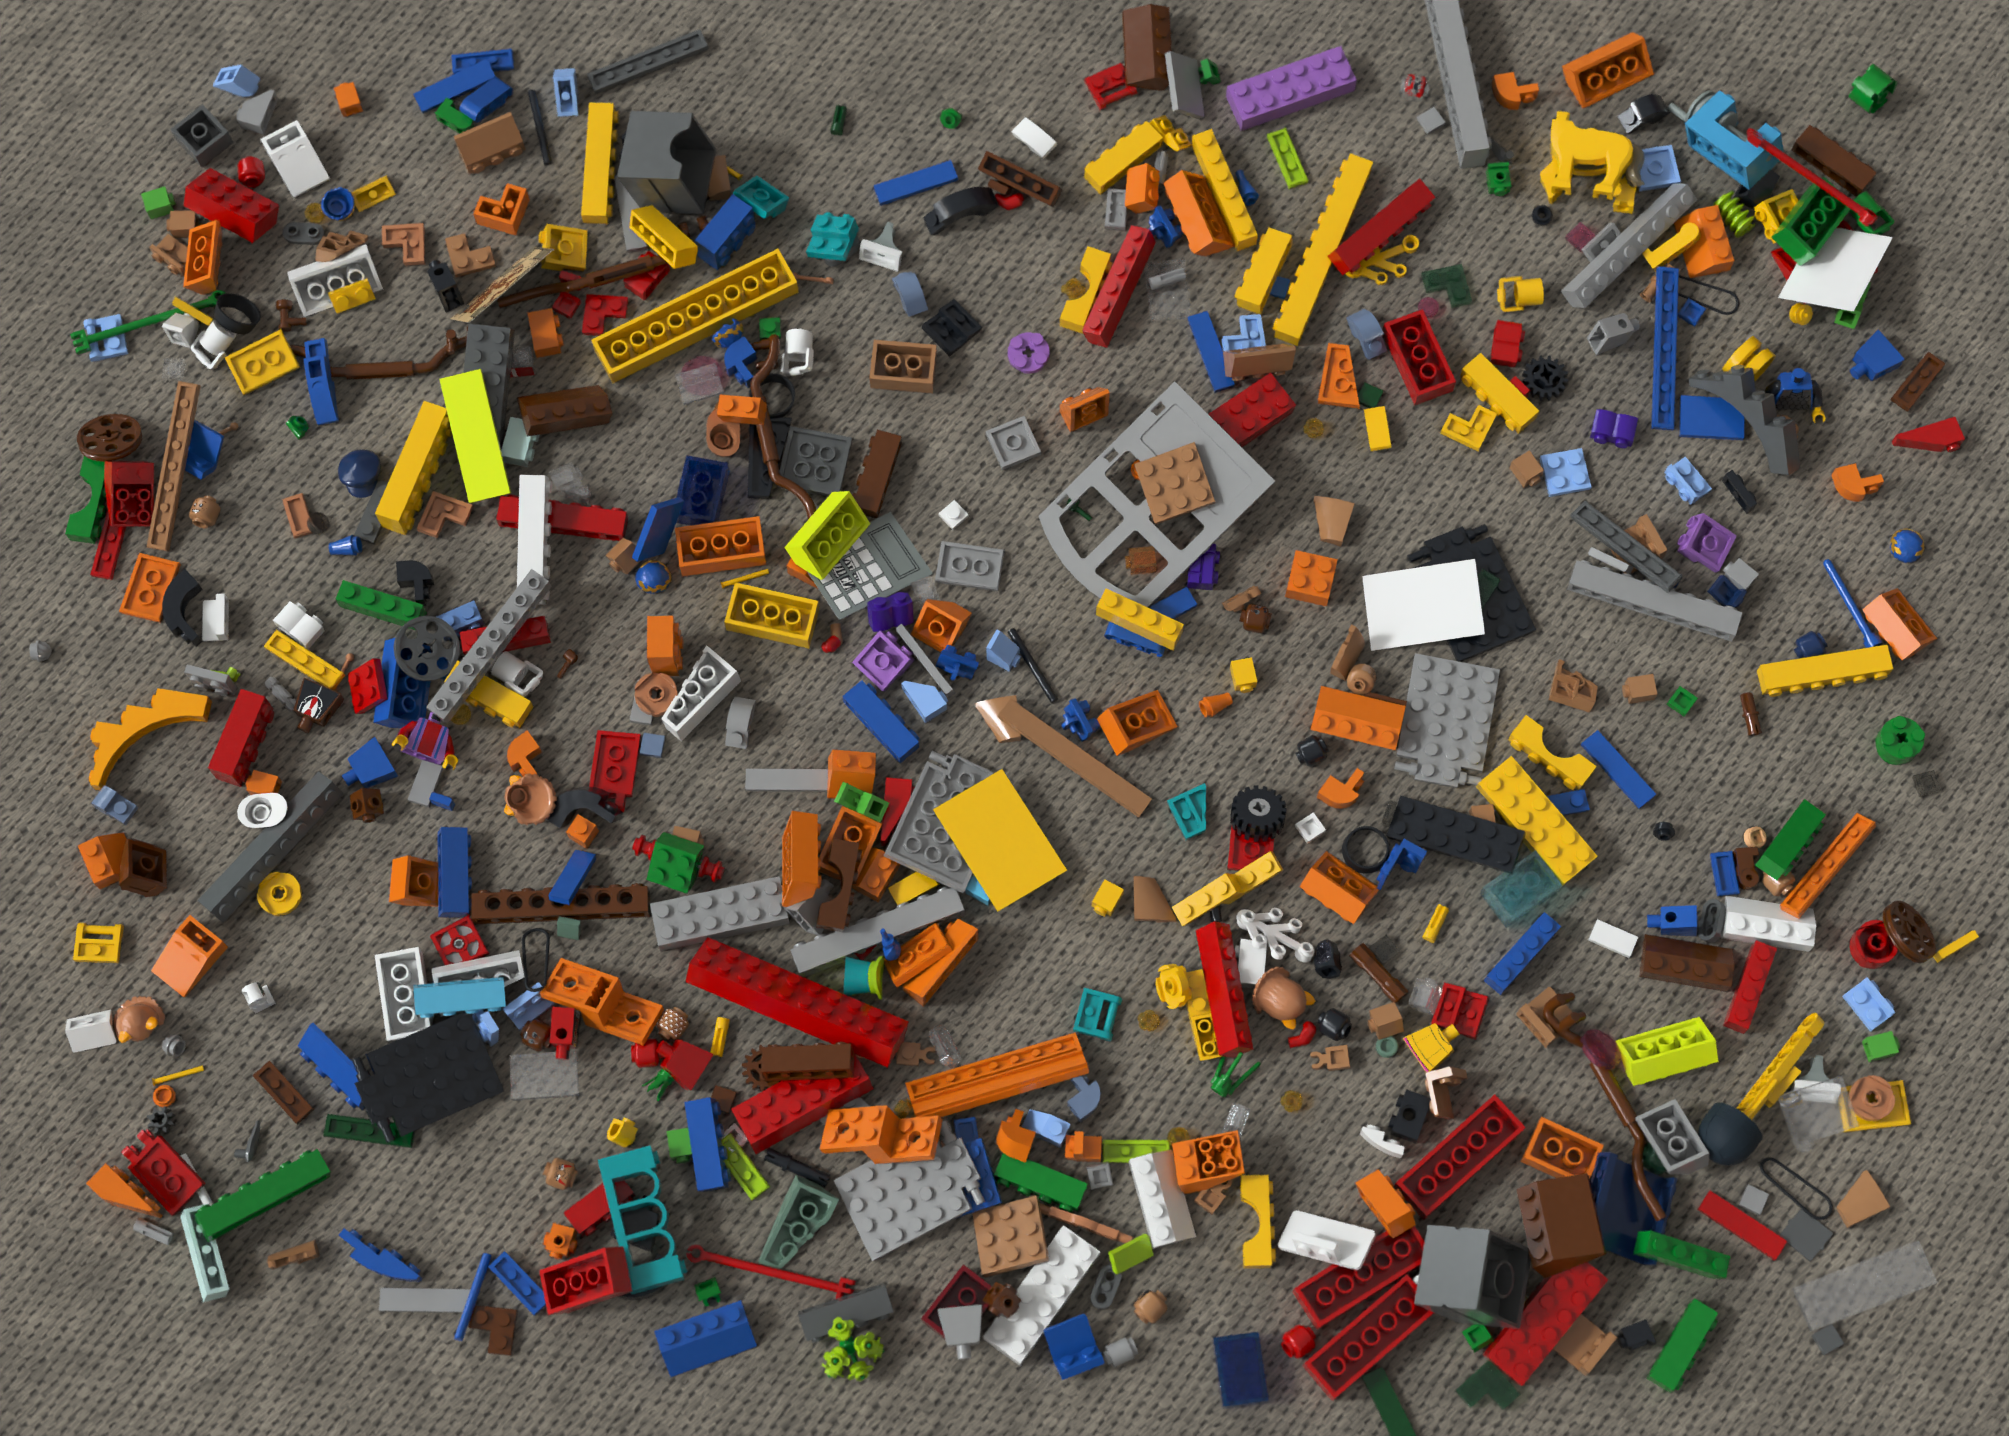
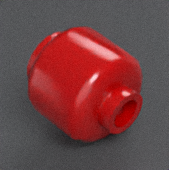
[237,156,265,188]
[631,1038,664,1068]
[1281,1324,1316,1359]

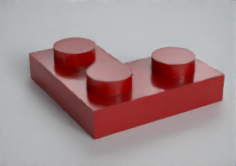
[582,294,629,336]

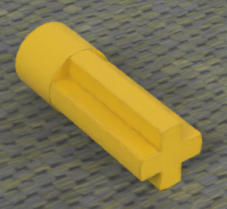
[1422,904,1449,943]
[710,1017,730,1057]

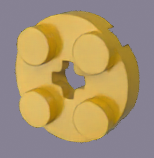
[257,872,302,916]
[1156,964,1192,1009]

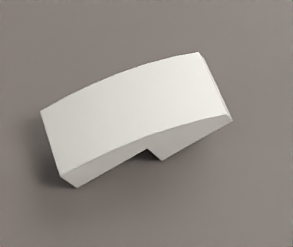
[1011,117,1057,159]
[1360,1125,1404,1159]

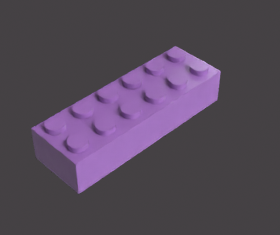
[1226,46,1357,131]

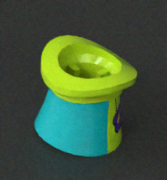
[844,956,885,1000]

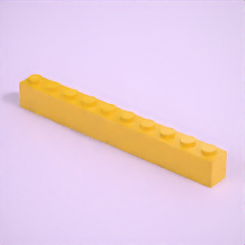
[1272,153,1373,346]

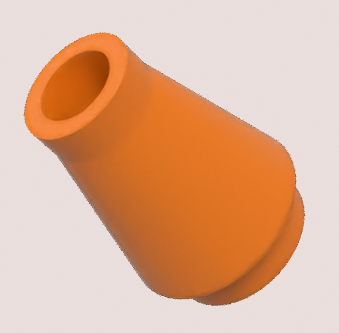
[1199,692,1233,717]

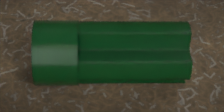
[830,105,847,136]

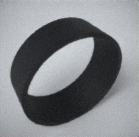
[214,293,261,334]
[749,373,795,417]
[1342,826,1389,874]

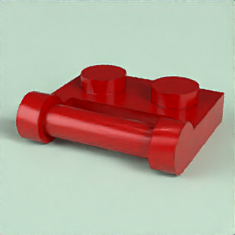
[1084,63,1137,110]

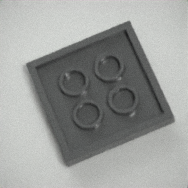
[777,426,852,497]

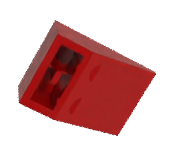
[104,461,154,527]

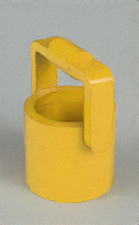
[1497,276,1544,312]

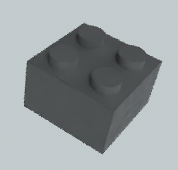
[170,104,234,168]

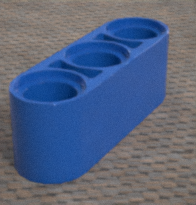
[460,77,513,123]
[1104,621,1166,657]

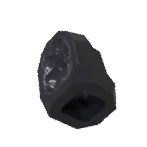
[1314,939,1342,979]

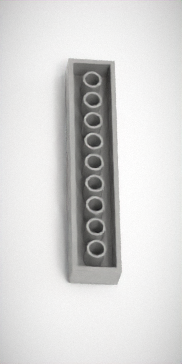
[1425,0,1492,169]

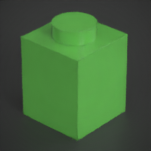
[141,186,176,219]
[1862,1031,1900,1062]
[667,1128,693,1164]

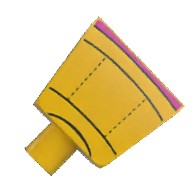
[1403,1023,1460,1073]

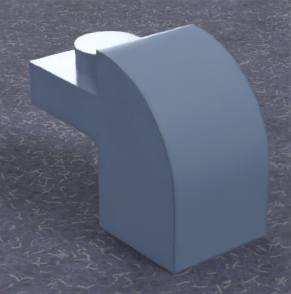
[892,271,928,317]
[1346,309,1387,360]
[91,785,139,825]
[1067,1075,1100,1123]

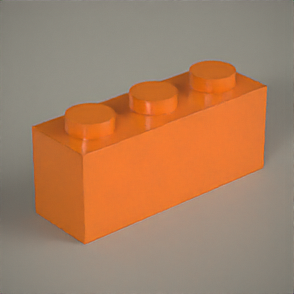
[1355,1169,1416,1238]

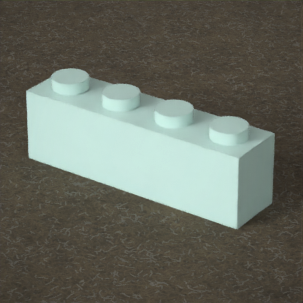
[181,1204,229,1302]

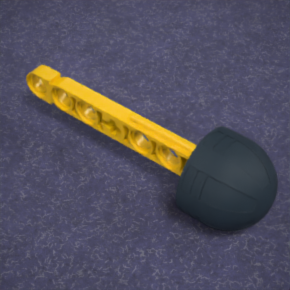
[1698,1013,1825,1165]

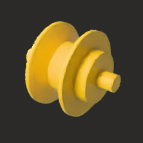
[1789,303,1813,325]

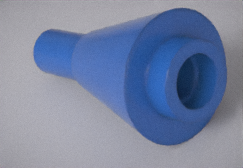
[1235,170,1259,206]

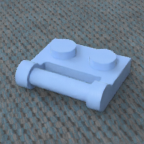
[83,314,128,362]

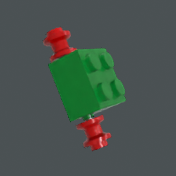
[632,832,725,894]

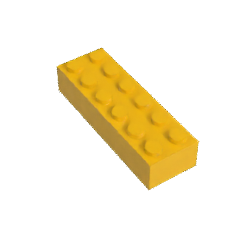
[375,401,453,535]
[1476,756,1598,887]

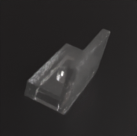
[675,363,724,405]

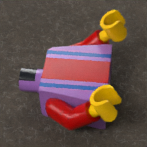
[392,712,458,770]

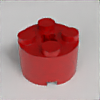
[1849,920,1898,969]

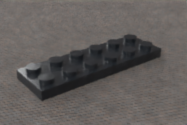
[1386,795,1526,874]

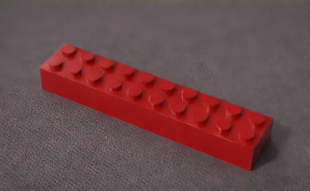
[685,937,909,1068]

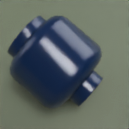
[1794,631,1828,659]

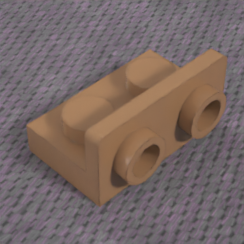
[149,234,188,277]

